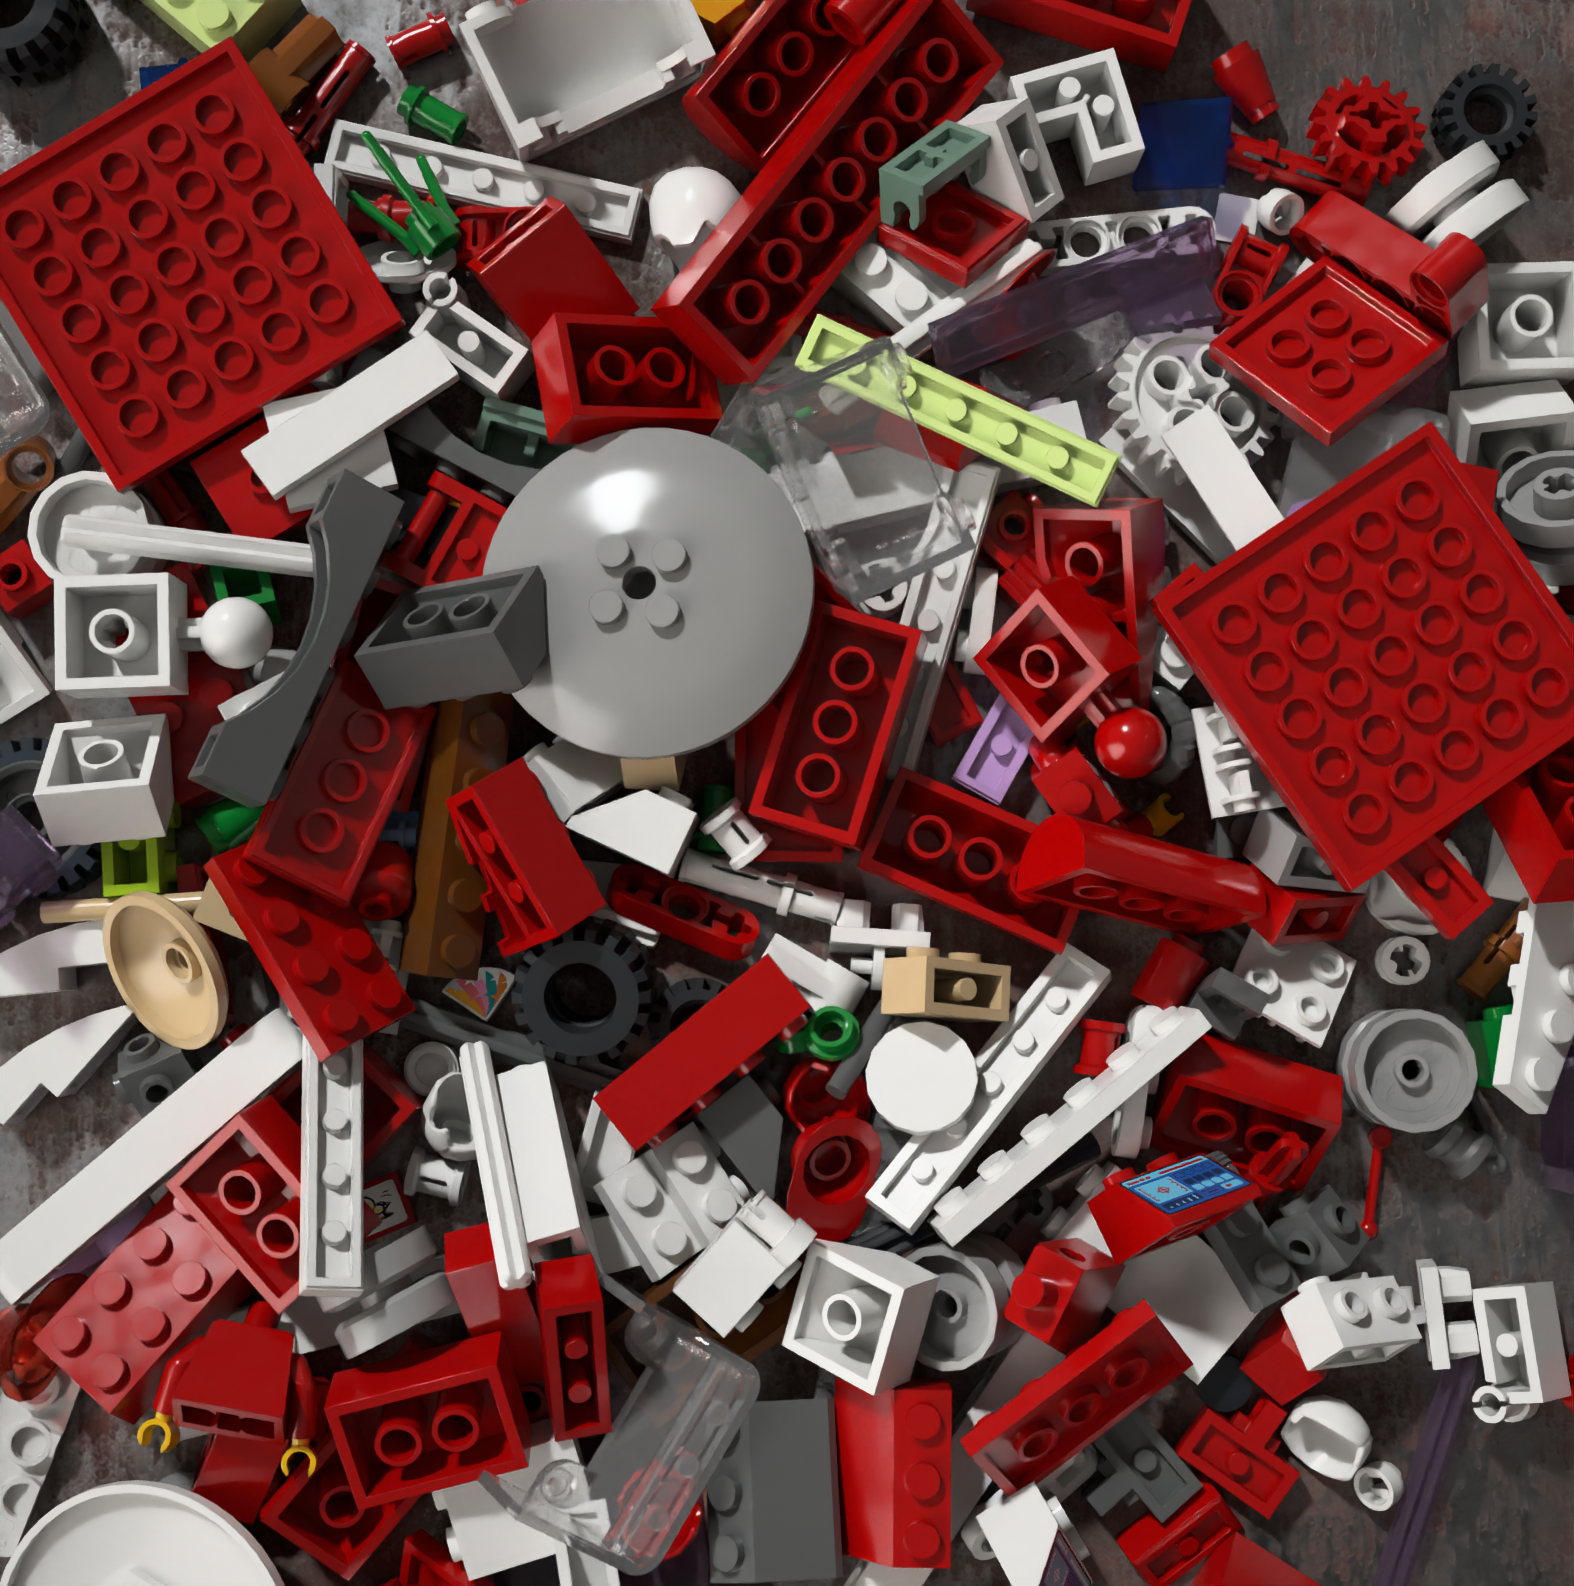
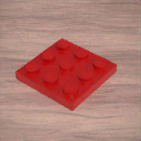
[1209,255,1449,448]

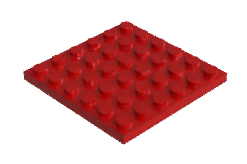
[0,36,406,495]
[1151,421,1574,892]

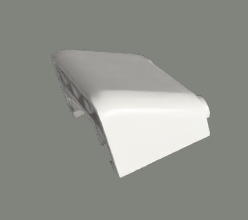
[459,0,716,162]

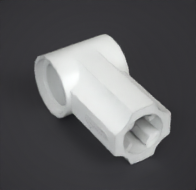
[761,933,870,1014]

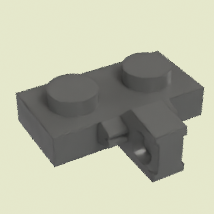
[1081,1408,1203,1523]

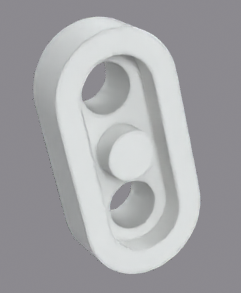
[954,566,998,675]

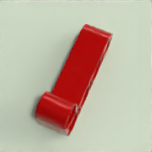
[1289,191,1489,340]

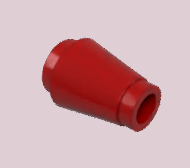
[1210,40,1280,126]

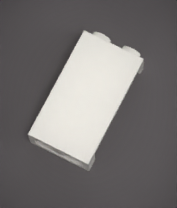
[1038,1161,1260,1385]

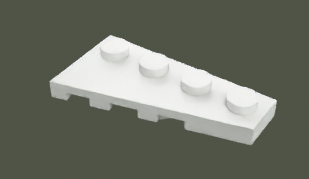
[1492,885,1574,1114]
[0,1323,82,1557]

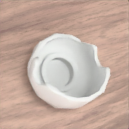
[420,1072,477,1161]
[1281,1394,1373,1481]

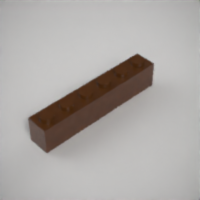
[398,691,515,981]

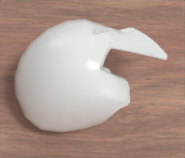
[649,167,741,272]

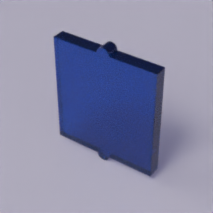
[1132,97,1235,192]

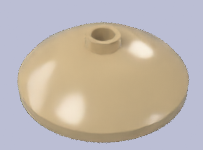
[103,891,229,1050]

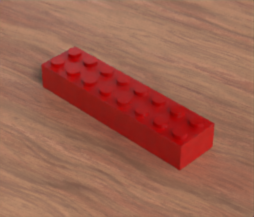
[650,0,1004,386]

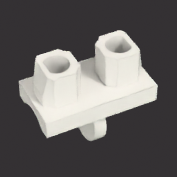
[829,899,931,991]
[1399,1258,1480,1370]

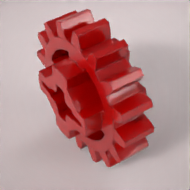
[1306,75,1427,188]

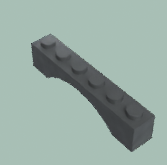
[340,347,542,508]
[187,469,405,808]

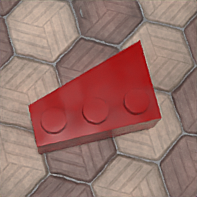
[445,757,607,958]

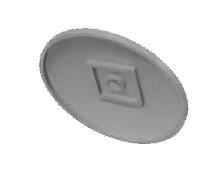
[482,428,815,760]

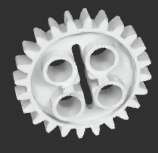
[1108,315,1280,486]

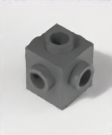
[112,1033,203,1119]
[1269,1184,1370,1282]

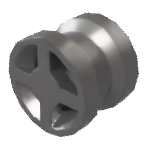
[1421,1113,1493,1180]

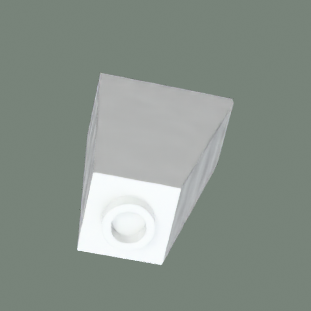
[495,1060,606,1286]

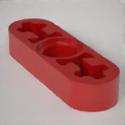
[606,863,760,961]

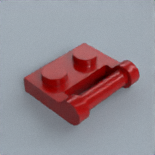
[381,470,508,587]

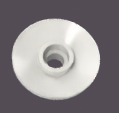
[360,239,457,294]

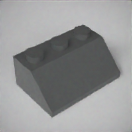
[354,565,546,709]
[704,1398,843,1583]

